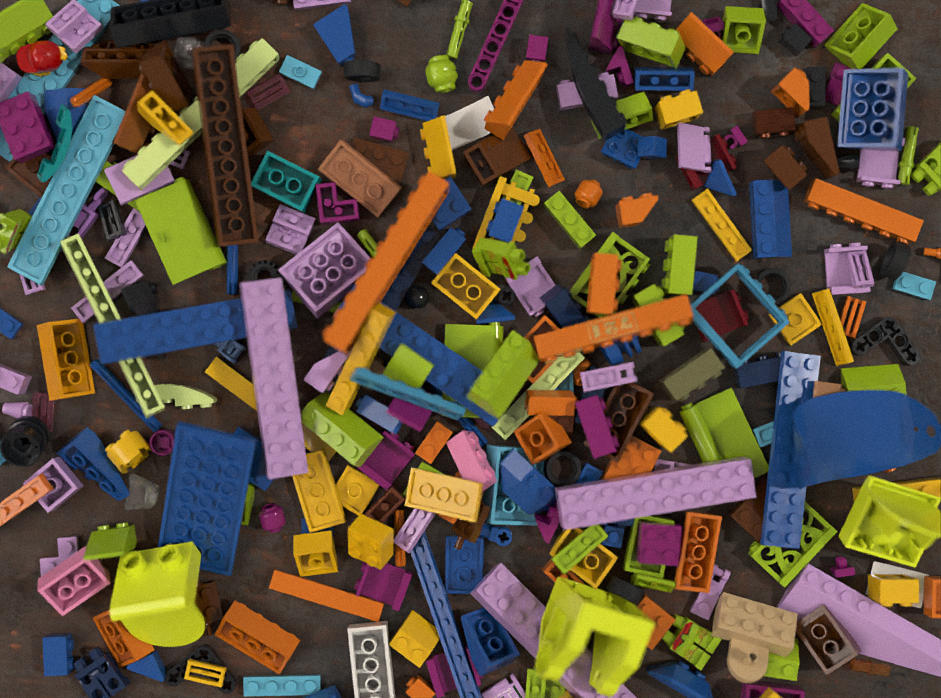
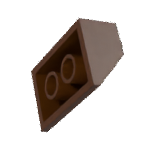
[139,40,193,112]

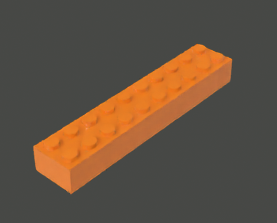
[323,171,450,356]

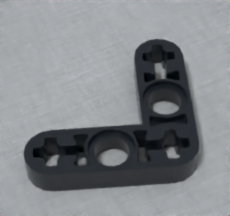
[849,317,920,366]
[165,644,237,694]

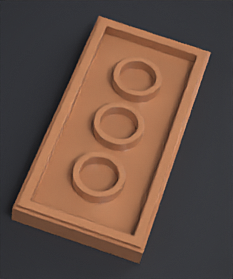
[318,139,402,217]

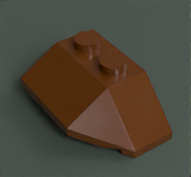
[80,40,155,79]

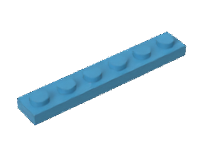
[350,367,466,420]

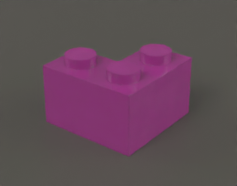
[316,182,360,226]

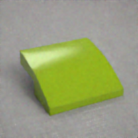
[383,343,435,388]
[630,573,676,593]
[525,668,565,698]

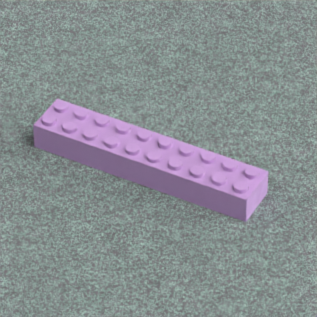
[239,278,308,479]
[555,456,756,530]
[470,563,636,698]

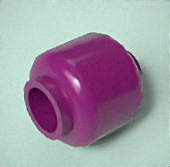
[259,503,286,533]

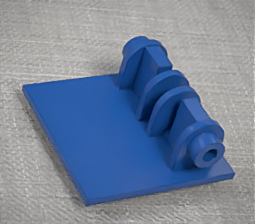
[601,129,643,169]

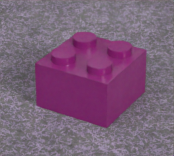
[636,521,681,566]

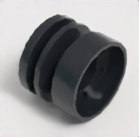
[0,416,50,467]

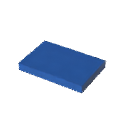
[445,535,484,594]

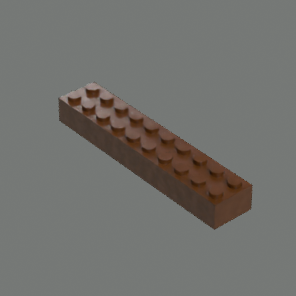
[191,45,259,247]

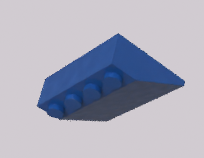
[837,68,908,151]

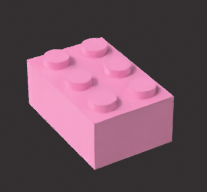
[38,546,111,616]

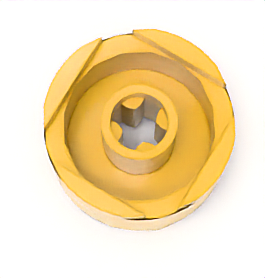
[105,430,152,474]

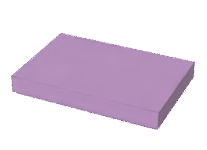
[104,155,175,206]

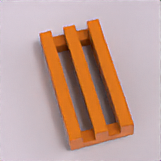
[840,296,867,338]

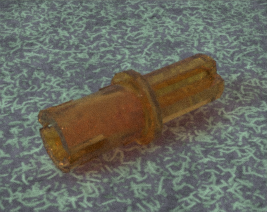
[850,658,890,676]

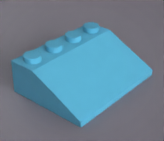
[482,444,545,526]

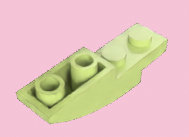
[136,384,217,409]

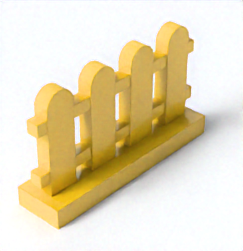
[472,176,540,249]

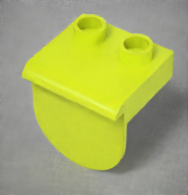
[839,476,941,568]
[110,541,205,647]

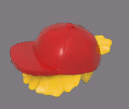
[16,41,68,77]

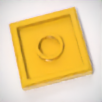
[768,293,822,346]
[336,464,380,516]

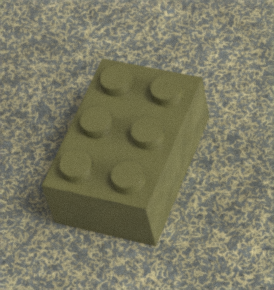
[658,348,725,402]

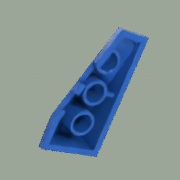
[44,88,87,140]

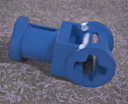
[480,524,512,546]

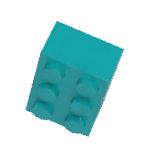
[251,151,322,213]

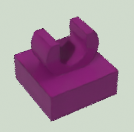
[701,16,724,38]
[725,126,748,149]
[830,556,855,578]

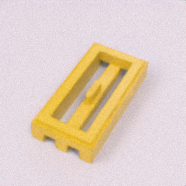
[184,659,227,688]

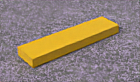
[691,188,752,262]
[812,289,854,366]

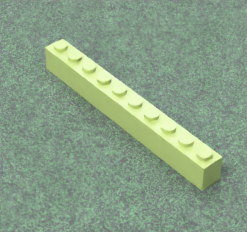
[122,38,280,191]
[60,234,165,419]

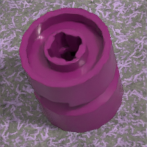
[150,429,176,455]

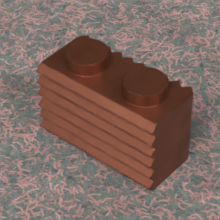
[752,107,796,139]
[366,485,406,523]

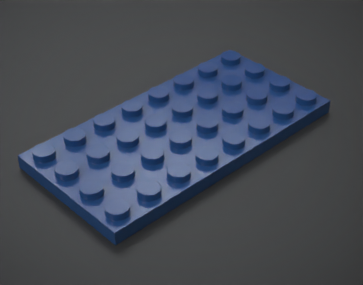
[158,421,256,576]

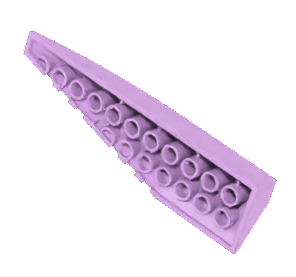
[776,563,941,677]

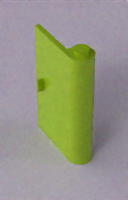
[135,177,227,285]
[441,322,504,418]
[679,388,769,479]

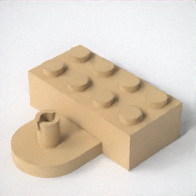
[711,592,797,683]

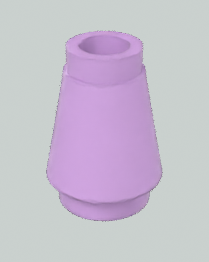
[2,402,34,418]

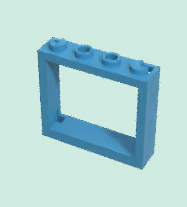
[690,263,790,369]

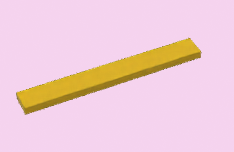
[205,357,337,462]

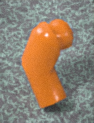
[573,358,592,386]

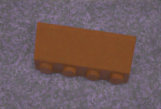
[113,73,158,155]

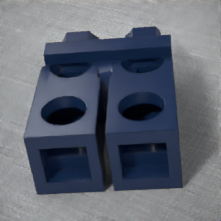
[73,647,131,698]

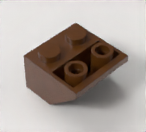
[763,145,808,190]

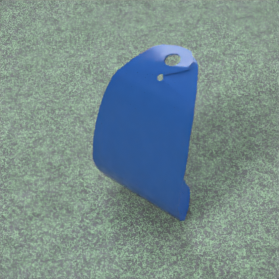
[792,390,941,490]

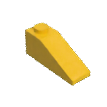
[138,91,194,146]

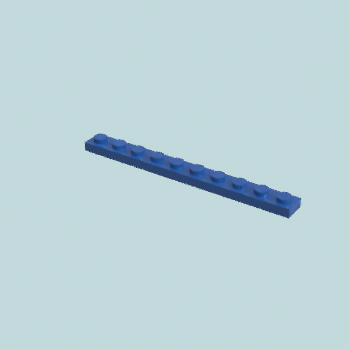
[410,531,482,698]

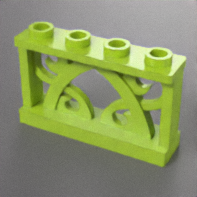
[570,232,650,318]
[748,501,837,587]

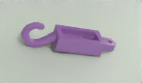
[60,187,108,252]

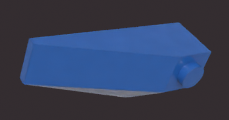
[57,427,130,501]

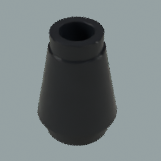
[836,153,860,172]

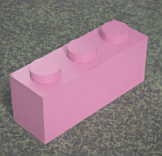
[446,430,497,492]

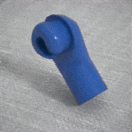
[349,84,374,108]

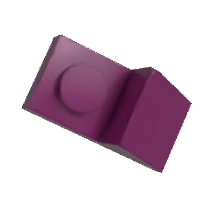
[605,46,634,88]
[825,62,851,106]
[534,501,560,544]

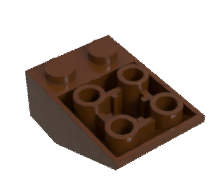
[463,126,532,188]

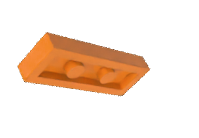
[524,129,565,187]

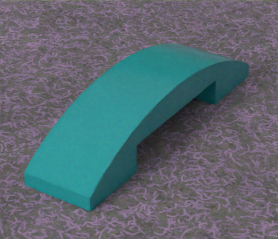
[37,104,72,182]

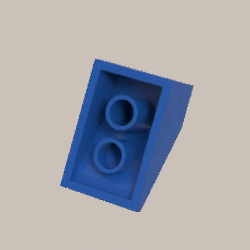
[460,608,520,677]

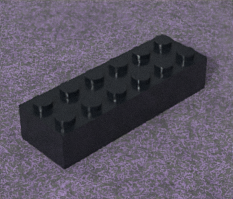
[110,0,231,48]

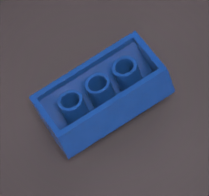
[749,179,792,259]

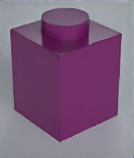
[526,35,548,62]
[369,117,400,143]

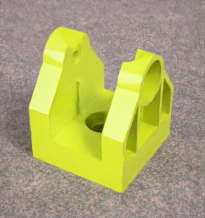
[535,576,655,697]

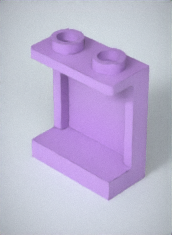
[505,256,555,317]

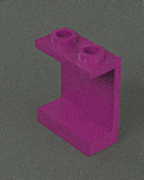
[357,430,415,490]
[354,562,413,611]
[426,645,484,698]

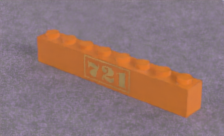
[534,294,694,364]

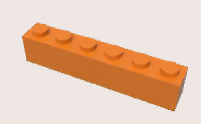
[803,178,924,245]

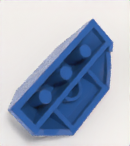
[500,448,557,515]
[645,660,713,698]

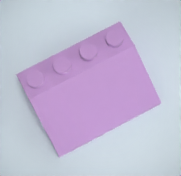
[278,222,370,319]

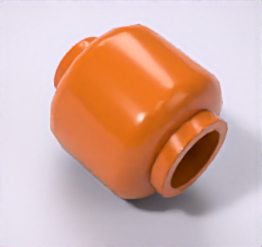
[574,179,603,209]

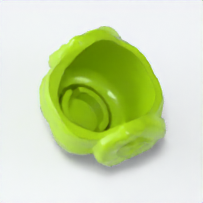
[425,55,458,93]

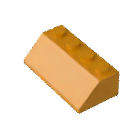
[37,319,95,401]

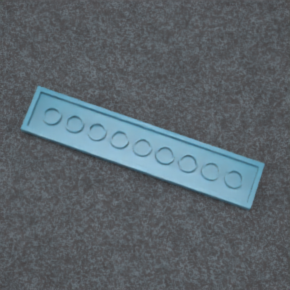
[0,0,120,162]
[7,95,126,285]

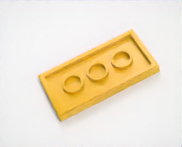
[292,449,347,533]
[404,467,483,522]

